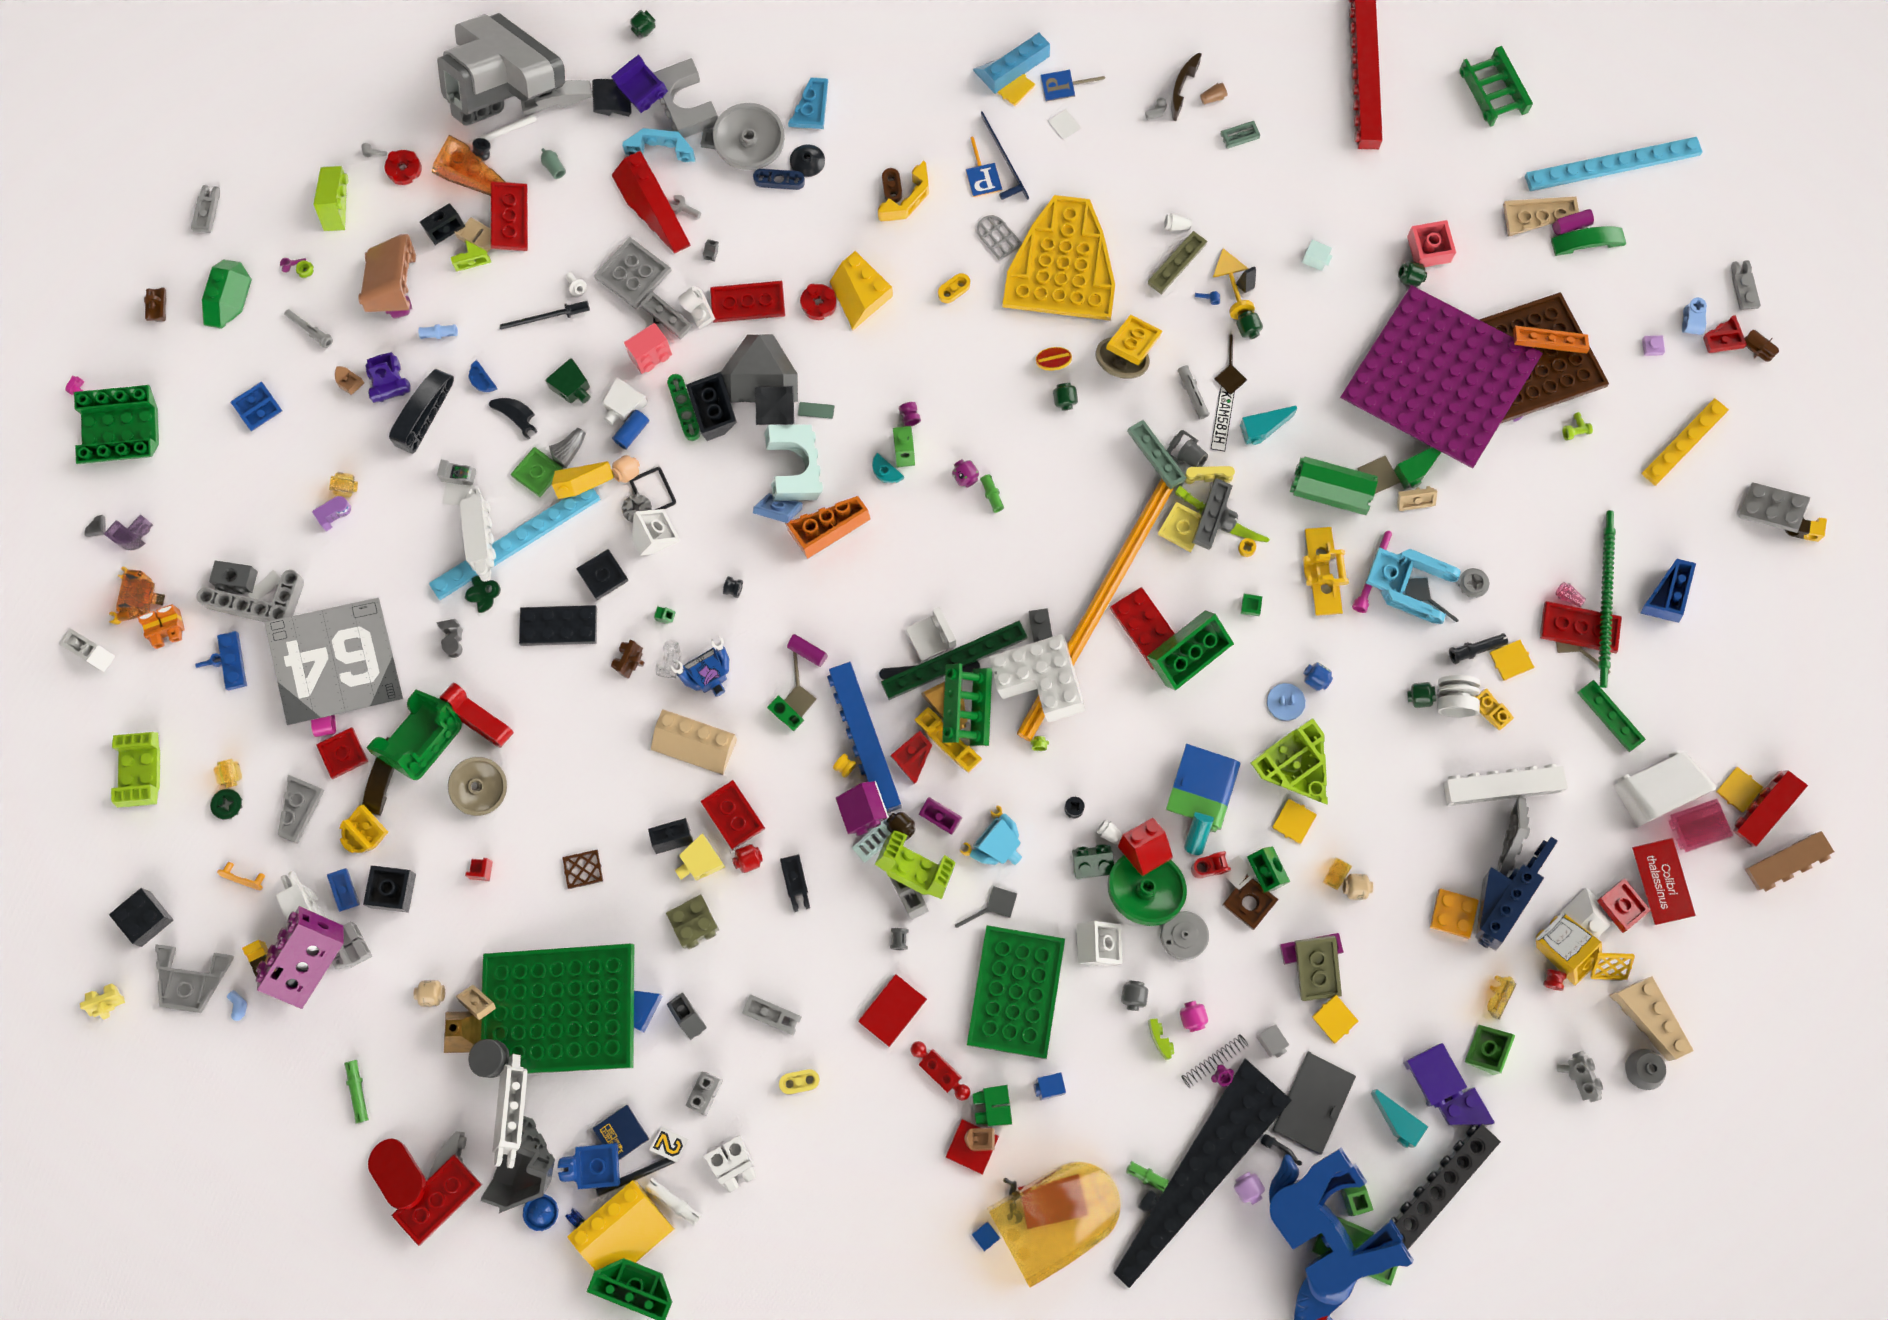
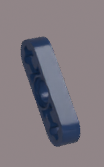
[753,169,805,190]

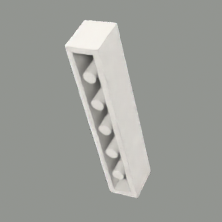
[1443,764,1568,806]

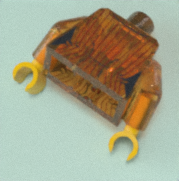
[109,567,165,625]

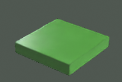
[510,447,563,497]

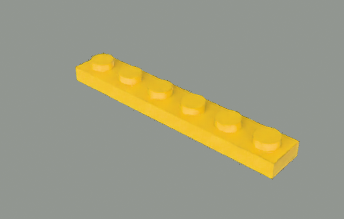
[1641,398,1729,486]

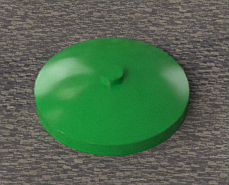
[1107,855,1187,926]

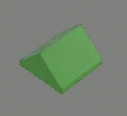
[1465,1025,1515,1075]

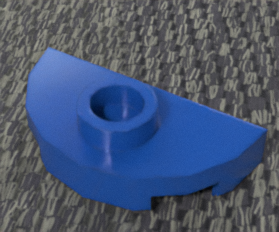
[468,359,498,392]

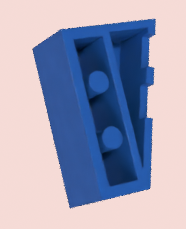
[1640,559,1696,623]
[634,991,663,1033]

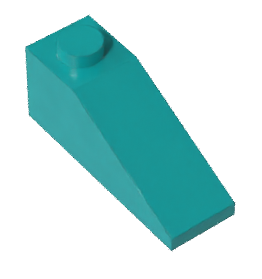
[1240,405,1297,445]
[1371,1089,1428,1148]

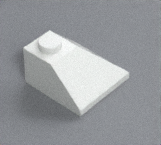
[632,509,680,556]
[1558,887,1612,938]

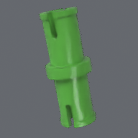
[980,474,1004,513]
[1126,1161,1169,1192]

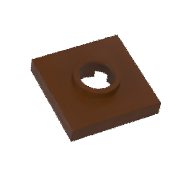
[1222,874,1279,930]

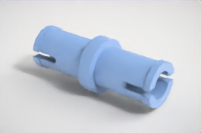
[418,324,458,339]

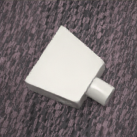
[603,378,648,425]

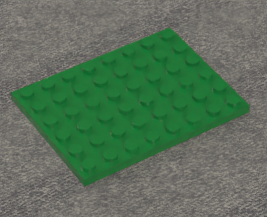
[481,943,635,1074]

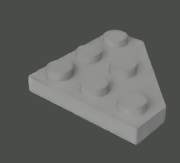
[1498,796,1530,876]

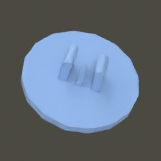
[1267,683,1306,721]

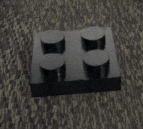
[576,549,629,601]

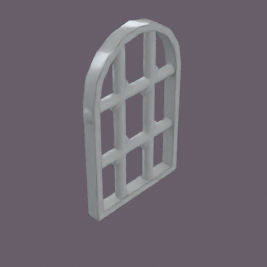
[977,215,1022,261]

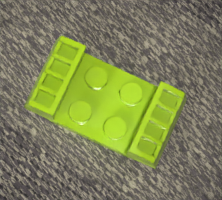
[111,732,160,808]
[875,830,956,899]

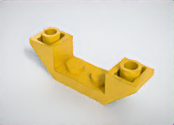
[878,161,929,222]

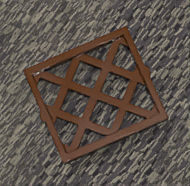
[562,850,603,889]

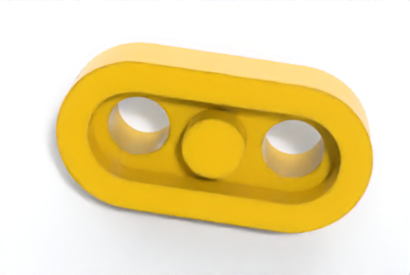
[938,273,970,303]

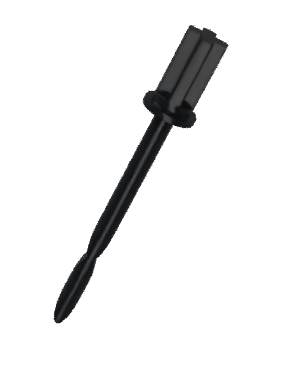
[500,301,590,329]

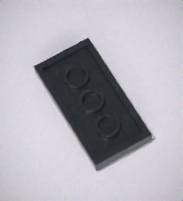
[519,605,597,646]

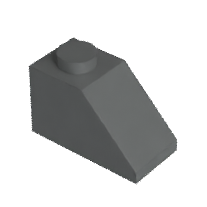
[667,992,707,1040]

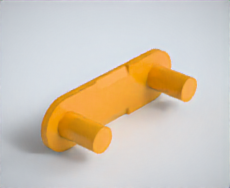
[217,862,265,891]

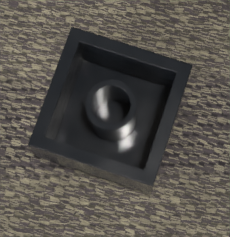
[363,865,416,913]
[109,888,174,947]

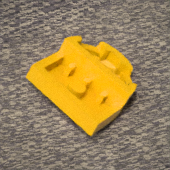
[339,805,388,853]

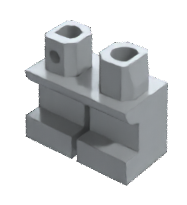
[332,921,373,970]
[685,1071,723,1116]

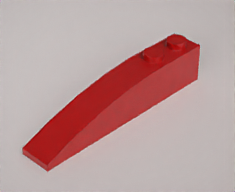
[612,151,691,253]

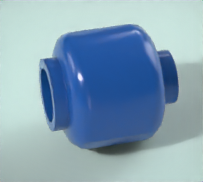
[1303,662,1333,691]

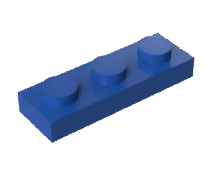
[217,631,247,691]

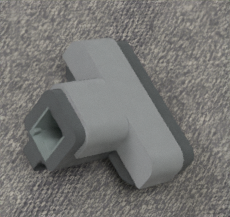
[437,13,565,126]

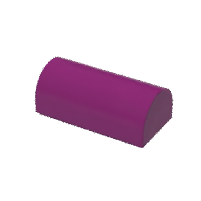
[1552,209,1594,236]
[787,634,828,667]
[918,797,963,835]

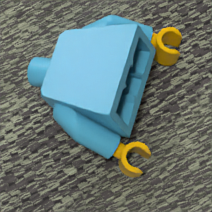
[960,805,1022,865]

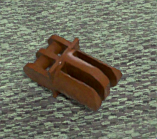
[1745,330,1779,362]

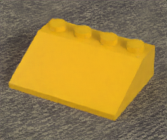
[567,1180,674,1271]

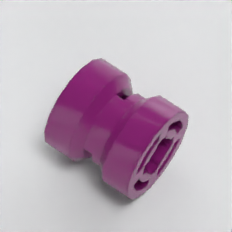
[898,402,921,426]

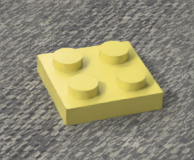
[1158,502,1201,553]

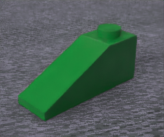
[1394,447,1442,489]

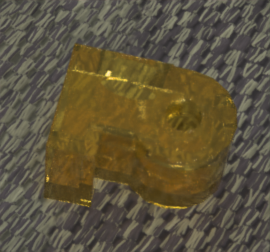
[1323,857,1352,890]

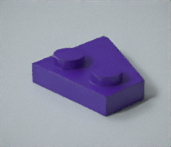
[1438,1087,1495,1125]

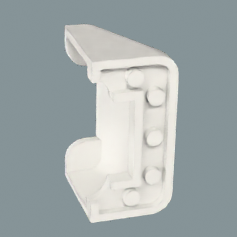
[1614,750,1716,827]

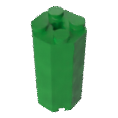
[1290,456,1378,515]

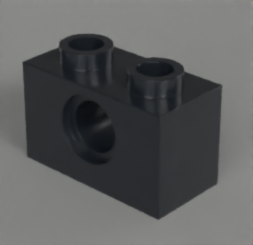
[419,203,466,245]

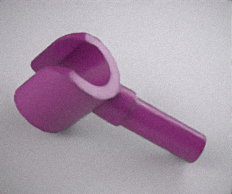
[280,258,306,272]

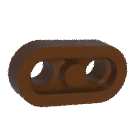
[882,168,902,203]

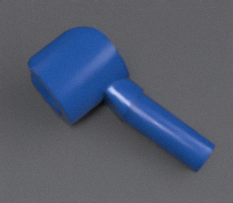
[1195,291,1220,305]
[195,653,222,668]

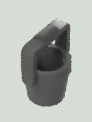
[1166,430,1208,467]

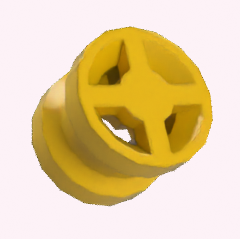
[833,753,857,778]

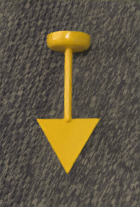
[1213,248,1255,320]

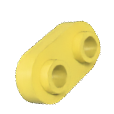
[779,1069,820,1095]

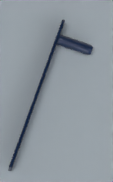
[981,111,1029,200]

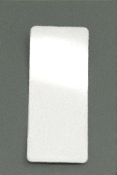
[246,570,280,600]

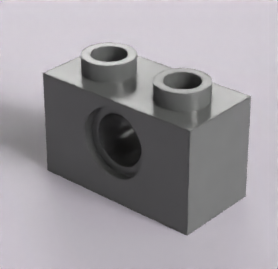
[209,560,258,594]

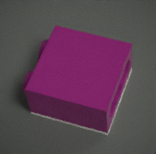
[835,781,889,836]

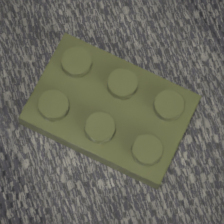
[1295,935,1342,1001]

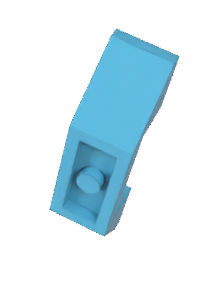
[622,128,696,162]

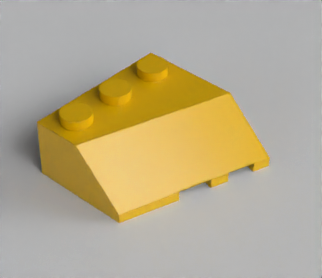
[829,251,893,330]

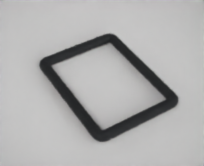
[630,467,676,510]

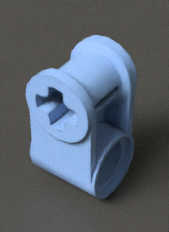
[1682,297,1707,335]

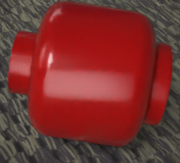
[732,844,763,873]

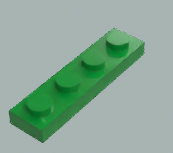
[1577,680,1646,752]

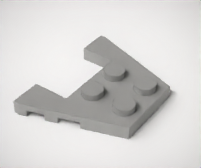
[155,944,234,1013]

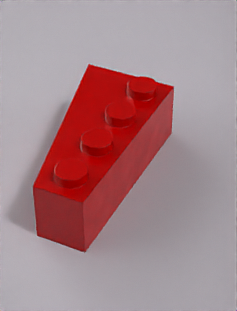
[1733,770,1808,847]

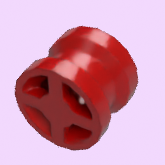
[1543,969,1567,991]

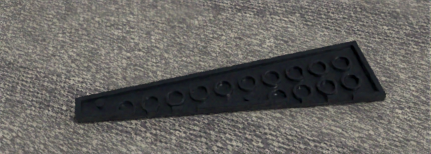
[1114,1058,1292,1288]

